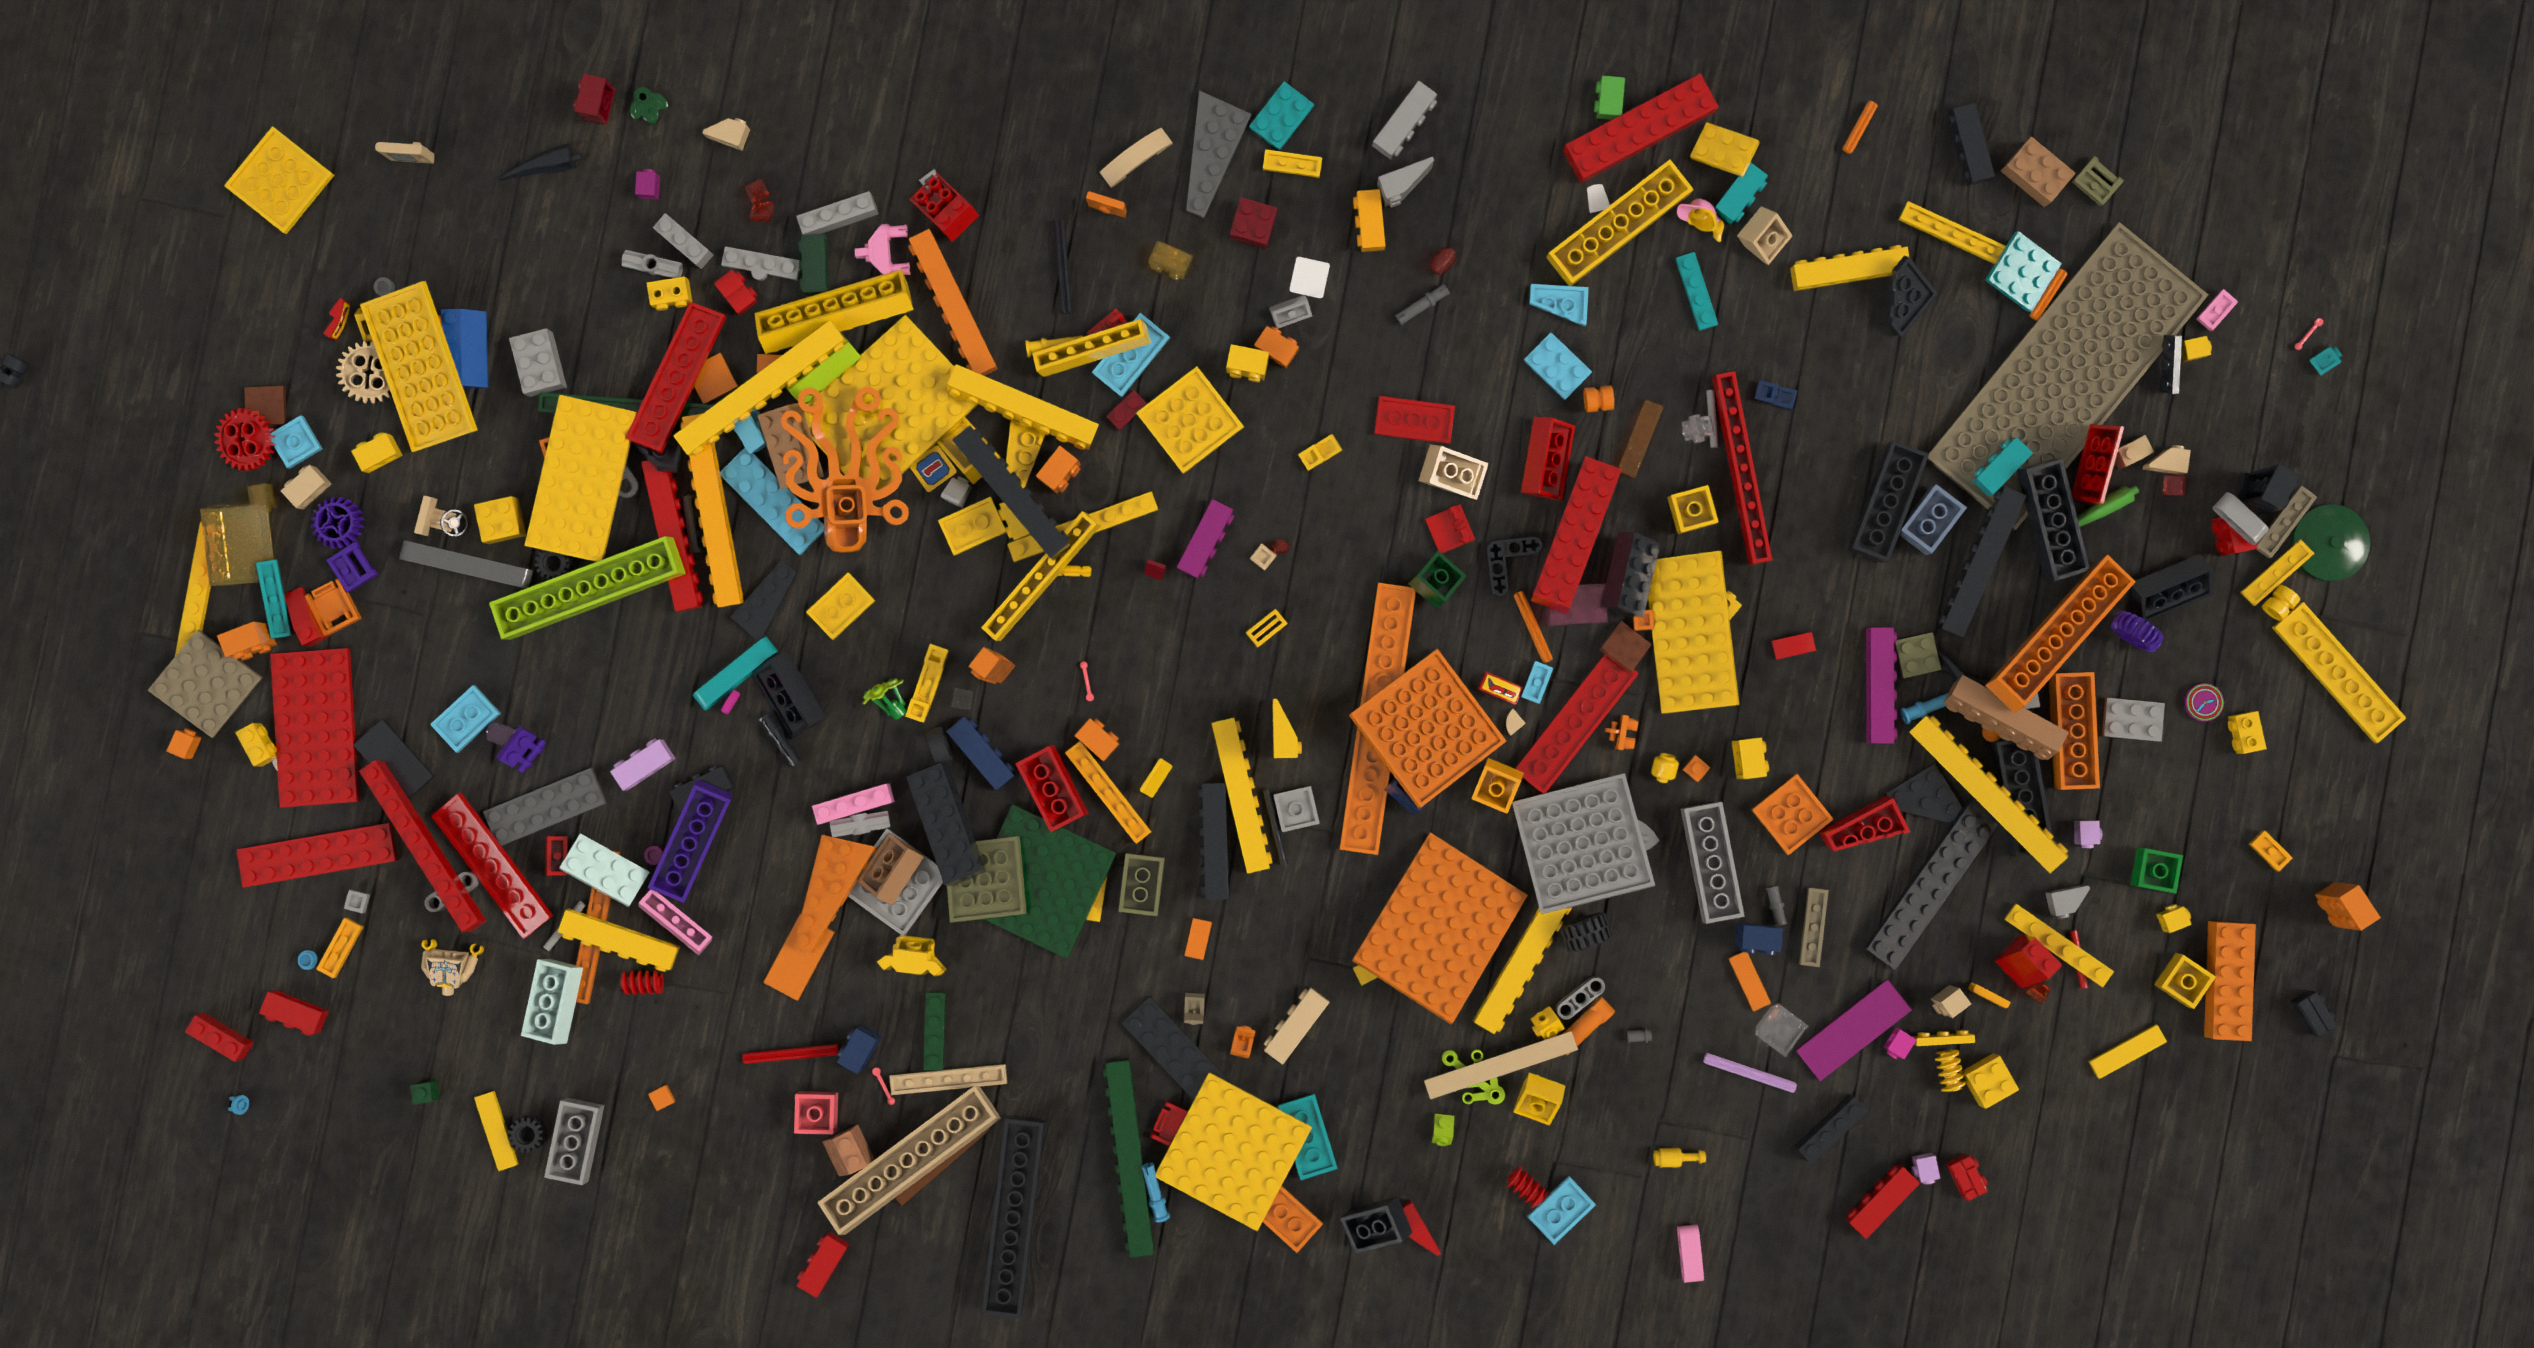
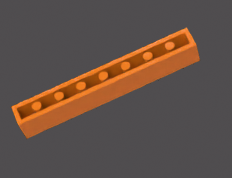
[908,229,998,376]
[969,647,1016,684]

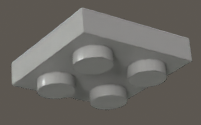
[1274,786,1320,832]

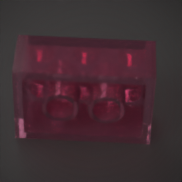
[1546,584,1608,627]

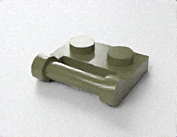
[2072,156,2124,206]

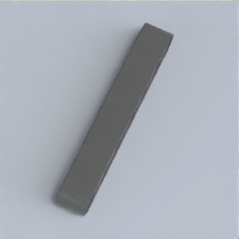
[399,540,533,589]

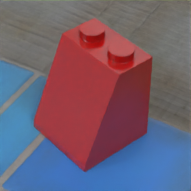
[1994,934,2062,989]

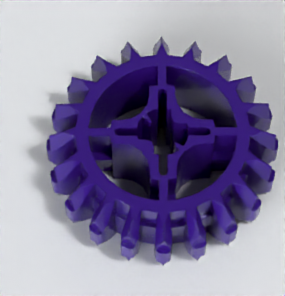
[310,497,365,549]
[2111,611,2164,652]

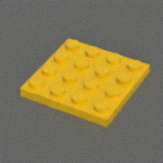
[224,126,334,234]
[1137,366,1244,474]

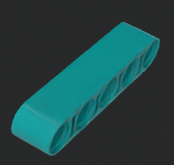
[693,637,778,711]

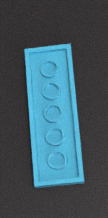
[720,448,824,555]

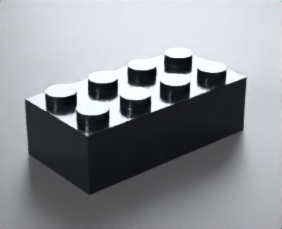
[2236,464,2300,516]
[1601,532,1661,618]

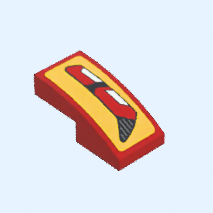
[323,298,350,341]
[1478,672,1523,705]

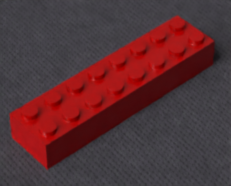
[1563,73,1719,183]
[1531,456,1622,614]

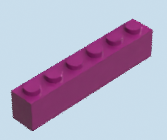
[1866,628,1897,744]

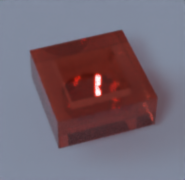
[745,178,770,204]
[749,202,774,222]
[2163,476,2186,496]
[2026,982,2050,1004]

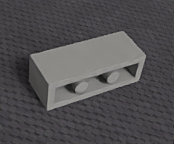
[653,213,713,269]

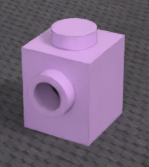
[2074,820,2103,848]
[1911,1153,1940,1184]

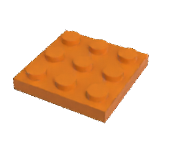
[1751,774,1833,855]

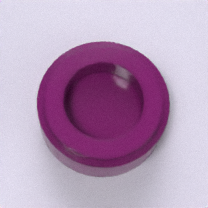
[644,846,664,865]

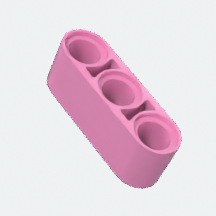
[1677,1225,1704,1283]

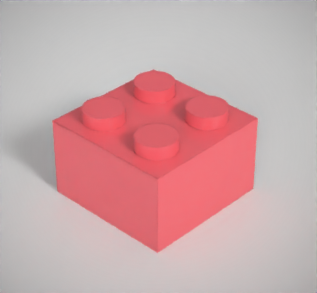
[794,1091,838,1134]

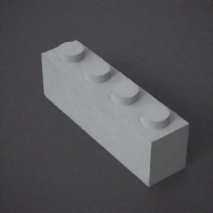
[1372,81,1437,160]
[797,191,879,239]

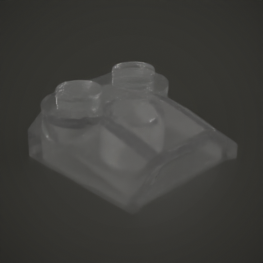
[1755,1004,1809,1057]

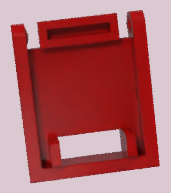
[1150,1101,1188,1146]

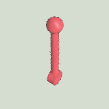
[2294,318,2323,350]
[1080,662,1094,701]
[872,1068,895,1105]

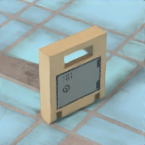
[375,142,434,164]

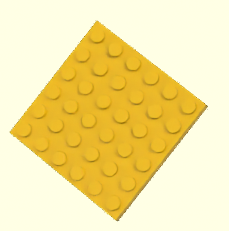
[1155,1072,1312,1231]

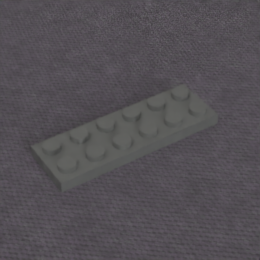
[483,768,607,846]

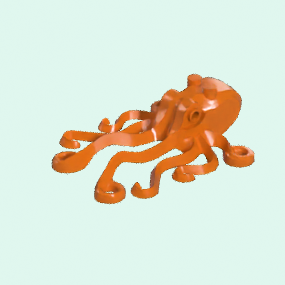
[781,386,909,553]

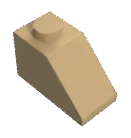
[703,118,750,151]
[2115,435,2154,469]
[2143,445,2191,475]

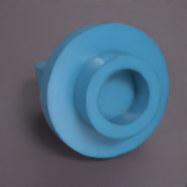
[228,1095,249,1115]

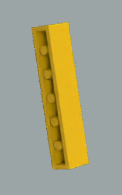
[1790,245,1909,291]
[1032,319,1151,377]
[558,908,680,972]

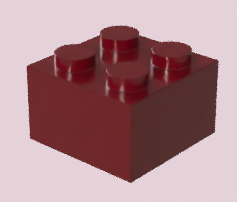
[573,74,616,126]
[1230,197,1278,249]

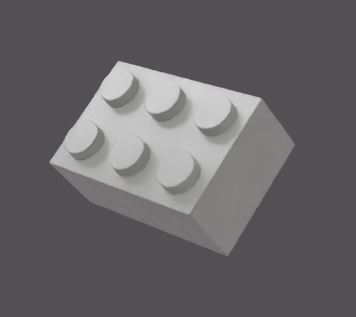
[509,328,567,397]

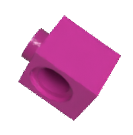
[1883,1027,1916,1060]

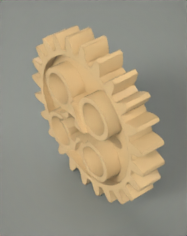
[336,341,390,404]

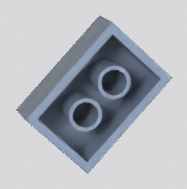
[1899,484,1967,555]

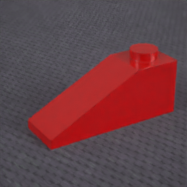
[284,586,328,646]
[1402,1200,1441,1256]

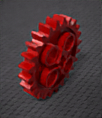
[214,408,276,471]

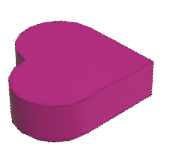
[721,690,740,715]

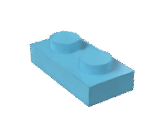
[1521,661,1553,704]

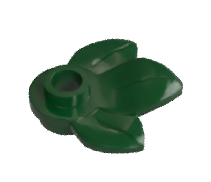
[630,87,669,124]

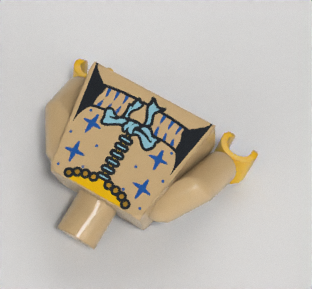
[421,939,484,996]

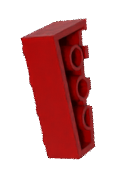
[1819,795,1910,851]

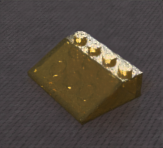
[200,504,274,586]

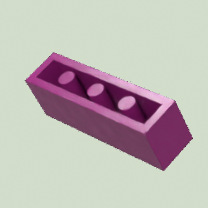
[1177,499,1234,579]

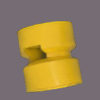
[2262,585,2300,621]

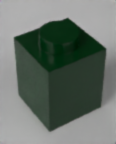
[410,1080,440,1105]

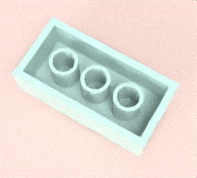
[559,834,649,907]
[521,959,583,1045]

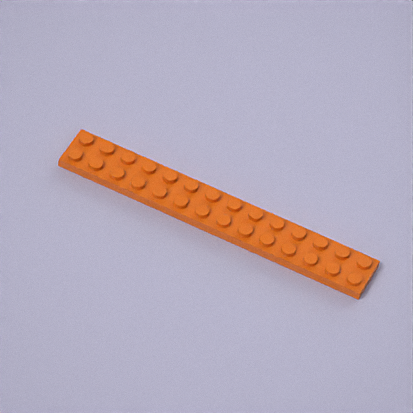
[1340,583,1416,855]

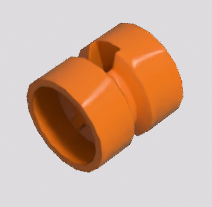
[1583,385,1614,413]

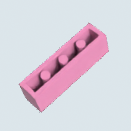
[812,784,895,825]
[639,889,712,955]

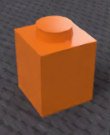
[167,728,201,759]

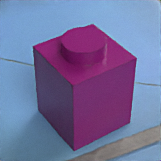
[635,169,660,200]

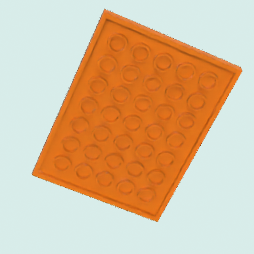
[1352,832,1528,1024]

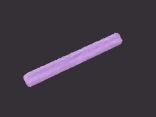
[1703,1053,1797,1093]

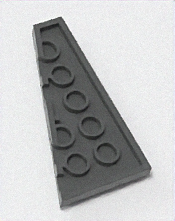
[1186,91,1251,219]

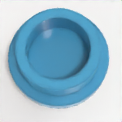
[298,950,318,970]

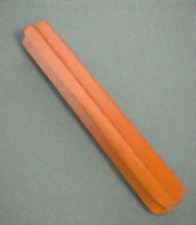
[1514,591,1553,663]

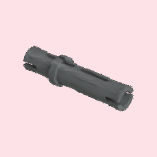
[1395,284,1450,325]

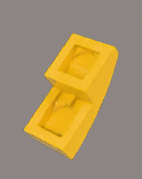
[1298,434,1343,471]

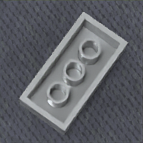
[544,1098,604,1185]

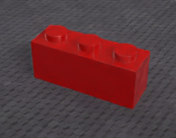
[259,990,329,1036]
[185,1013,254,1062]
[797,1232,850,1298]

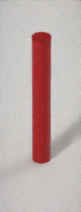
[2069,930,2088,989]

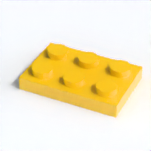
[1690,122,1759,177]
[938,497,1006,556]
[806,573,875,640]

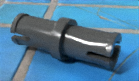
[1766,886,1787,926]

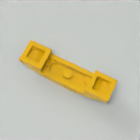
[905,644,948,723]

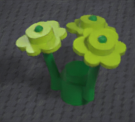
[863,678,907,720]

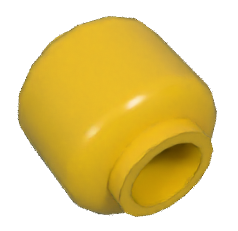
[1651,753,1679,783]

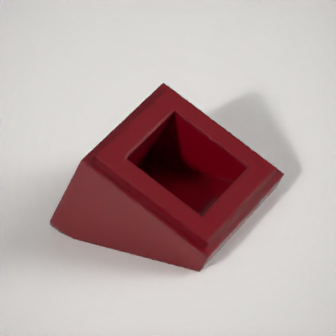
[1144,559,1166,580]

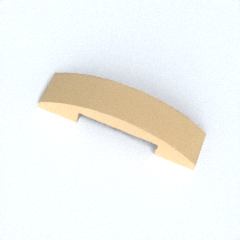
[1100,128,1173,188]

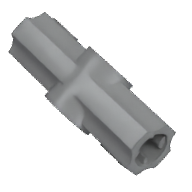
[622,250,683,278]
[830,811,891,838]

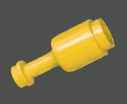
[1653,1148,1706,1168]

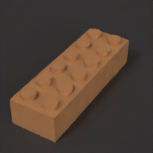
[1943,675,2069,760]

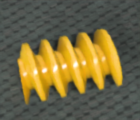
[1935,1049,1965,1092]

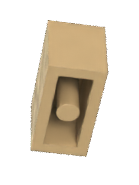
[281,465,331,510]
[1931,985,1971,1018]

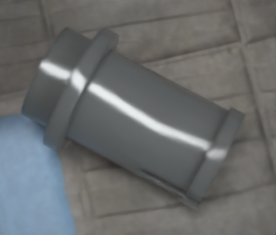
[1627,1028,1652,1043]

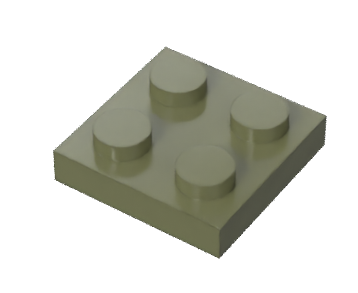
[1894,632,1941,678]

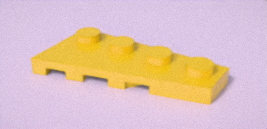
[1006,419,1045,488]

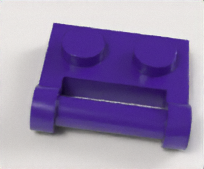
[327,542,379,593]

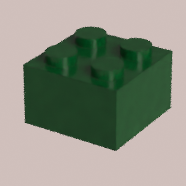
[1408,551,1467,609]

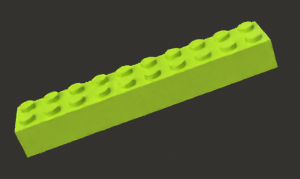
[489,536,686,640]

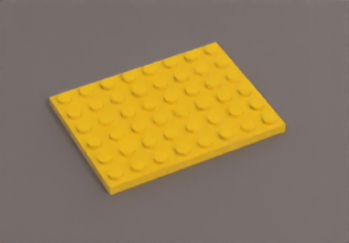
[804,315,978,490]

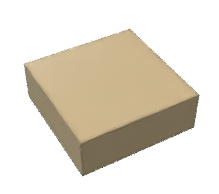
[1250,544,1277,571]

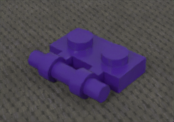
[496,726,546,773]

